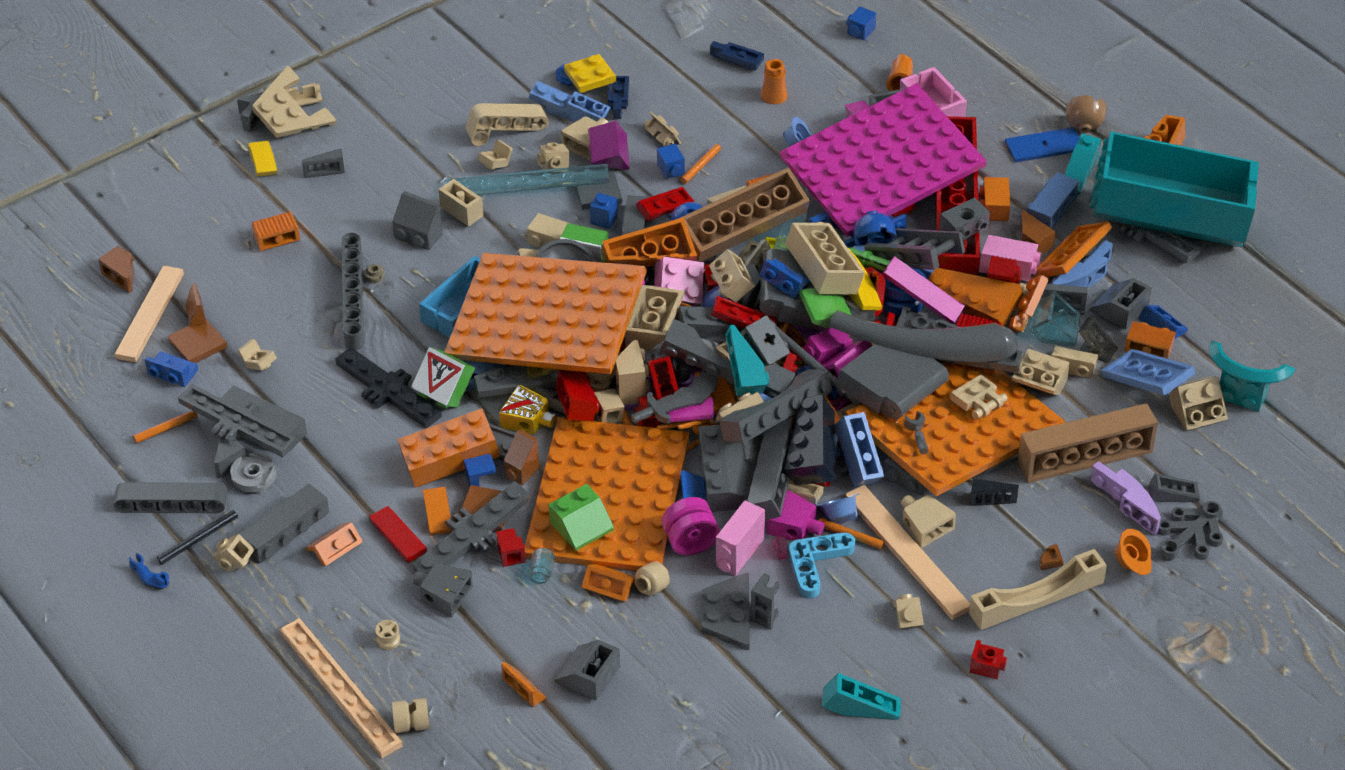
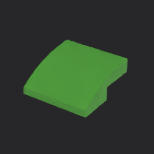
[799,288,851,329]

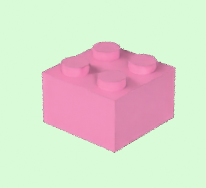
[654,257,704,307]

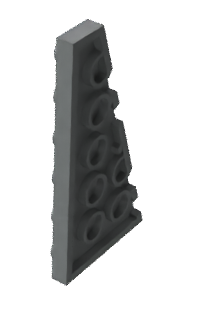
[474,365,590,398]

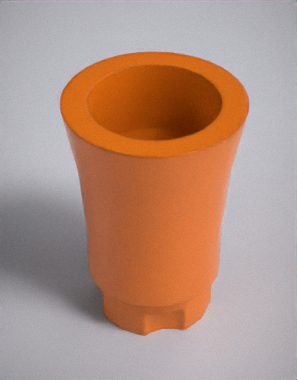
[886,54,913,91]
[760,59,788,104]

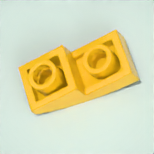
[248,141,277,177]

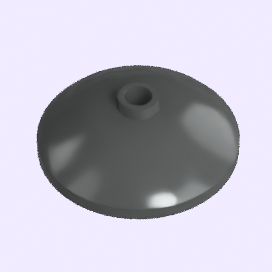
[536,239,596,262]

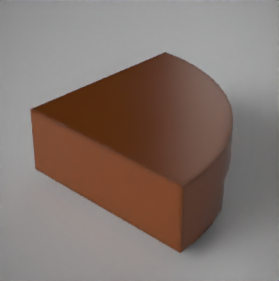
[1040,544,1064,570]

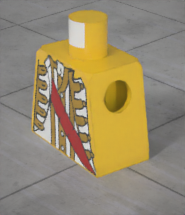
[499,385,556,435]

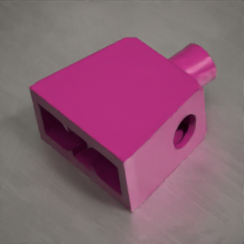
[766,490,825,541]

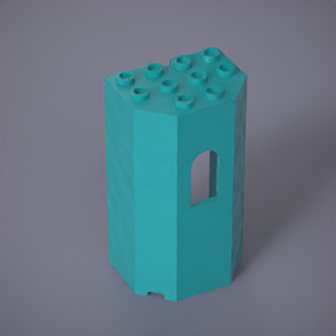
[1090,131,1259,248]

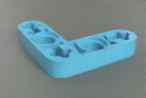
[789,533,855,598]

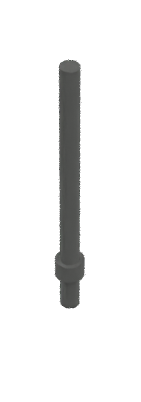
[776,326,862,406]

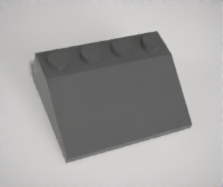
[698,425,764,512]

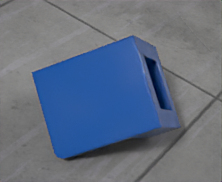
[464,454,496,487]

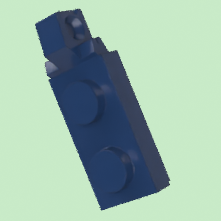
[710,41,764,71]
[608,76,630,119]

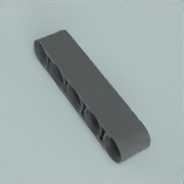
[113,482,228,513]

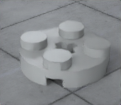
[230,453,277,494]

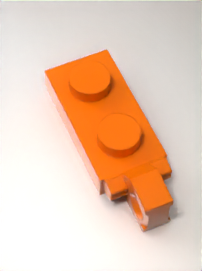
[1009,275,1048,333]

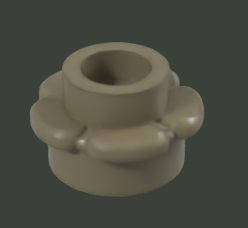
[364,264,385,284]

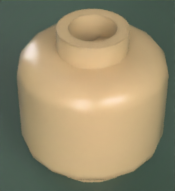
[635,561,670,596]

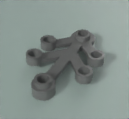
[1158,501,1223,561]

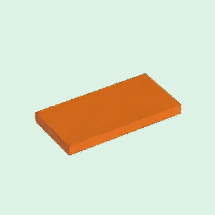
[1033,221,1112,277]

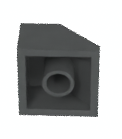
[392,191,443,250]

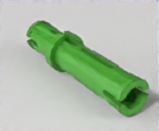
[849,247,890,272]

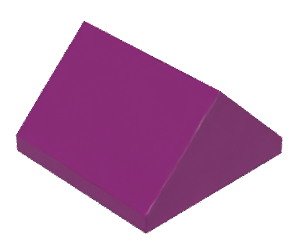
[588,120,630,170]

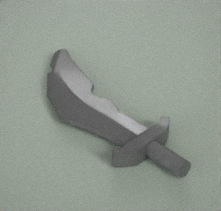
[631,370,719,424]

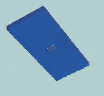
[1005,127,1079,163]

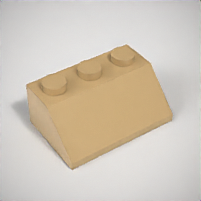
[624,285,684,351]

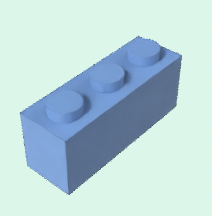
[1026,172,1079,229]
[834,412,884,488]

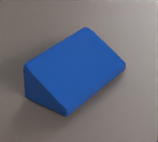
[1139,305,1188,340]
[681,471,706,501]

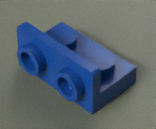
[759,258,810,299]
[145,351,198,387]

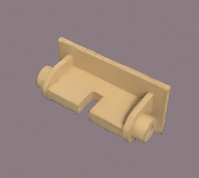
[286,83,323,106]
[644,112,681,146]

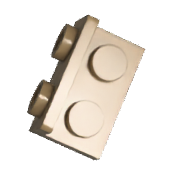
[1051,346,1098,379]

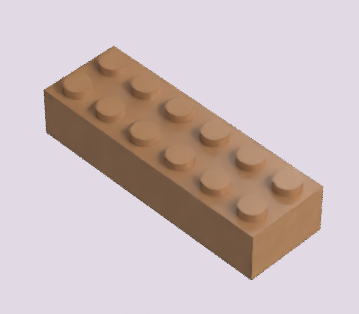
[681,167,810,262]
[1017,403,1158,483]

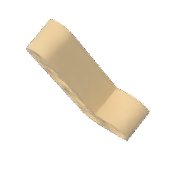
[466,103,549,146]

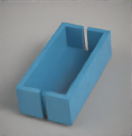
[419,256,480,338]

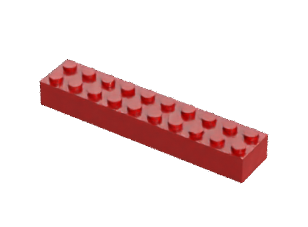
[935,116,980,276]

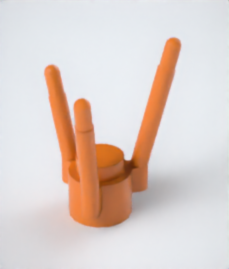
[657,418,715,452]

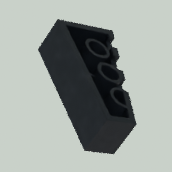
[783,395,836,486]

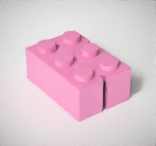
[900,67,967,117]

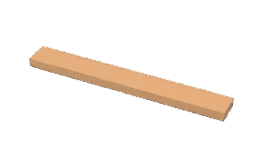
[845,485,970,620]
[279,618,403,758]

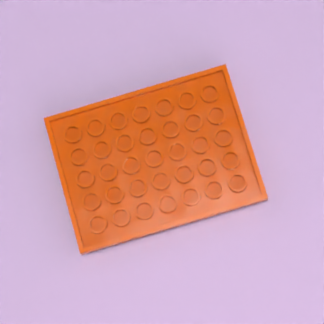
[445,253,646,374]
[845,362,1066,497]
[525,417,690,571]

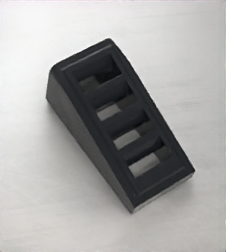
[970,478,1019,506]

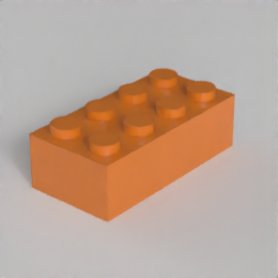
[397,408,500,488]

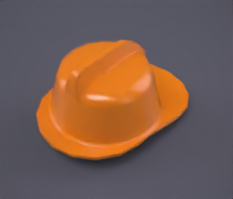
[1114,528,1152,575]

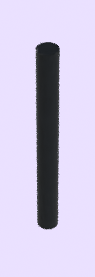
[157,510,238,565]

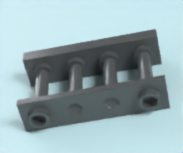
[864,228,965,270]

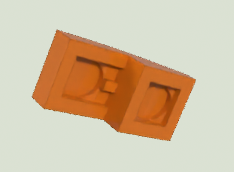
[423,487,452,535]

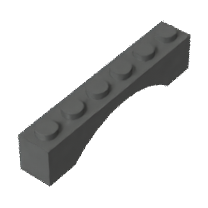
[660,319,796,398]
[719,369,833,444]

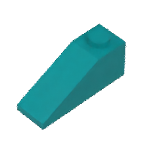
[1065,133,1101,195]
[725,325,769,396]
[822,673,901,720]

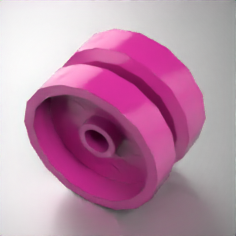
[662,497,720,556]

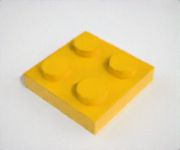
[564,54,616,93]

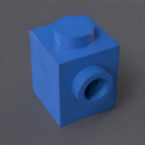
[846,6,876,40]
[657,144,685,179]
[590,193,618,229]

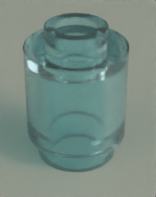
[528,548,555,584]

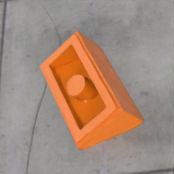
[501,662,546,707]

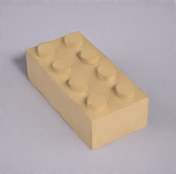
[785,223,865,295]

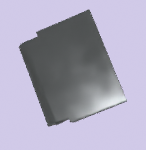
[760,249,831,332]
[837,344,949,420]

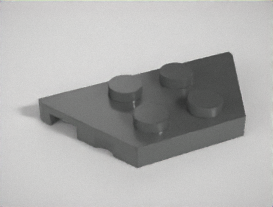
[702,573,750,650]

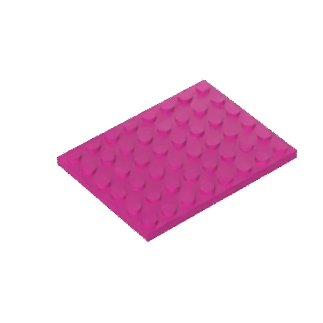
[780,83,986,237]

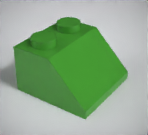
[549,484,614,551]

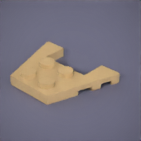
[252,66,336,138]

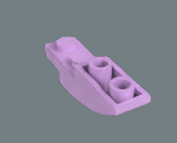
[1090,461,1161,535]

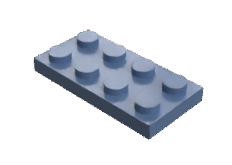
[1101,349,1195,395]

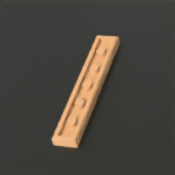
[115,266,184,363]

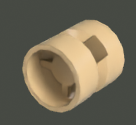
[392,698,430,733]

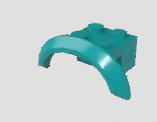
[1209,340,1296,412]

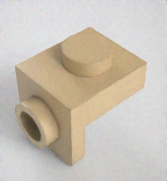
[477,140,513,170]
[238,339,277,371]
[893,594,924,629]

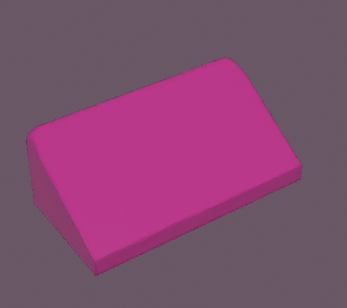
[668,397,715,422]

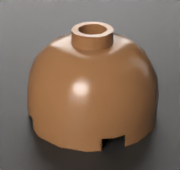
[1066,95,1107,133]

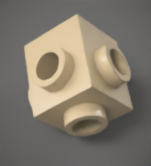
[537,142,569,173]
[212,534,255,572]

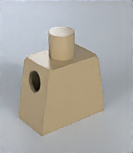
[561,117,608,161]
[901,495,956,549]

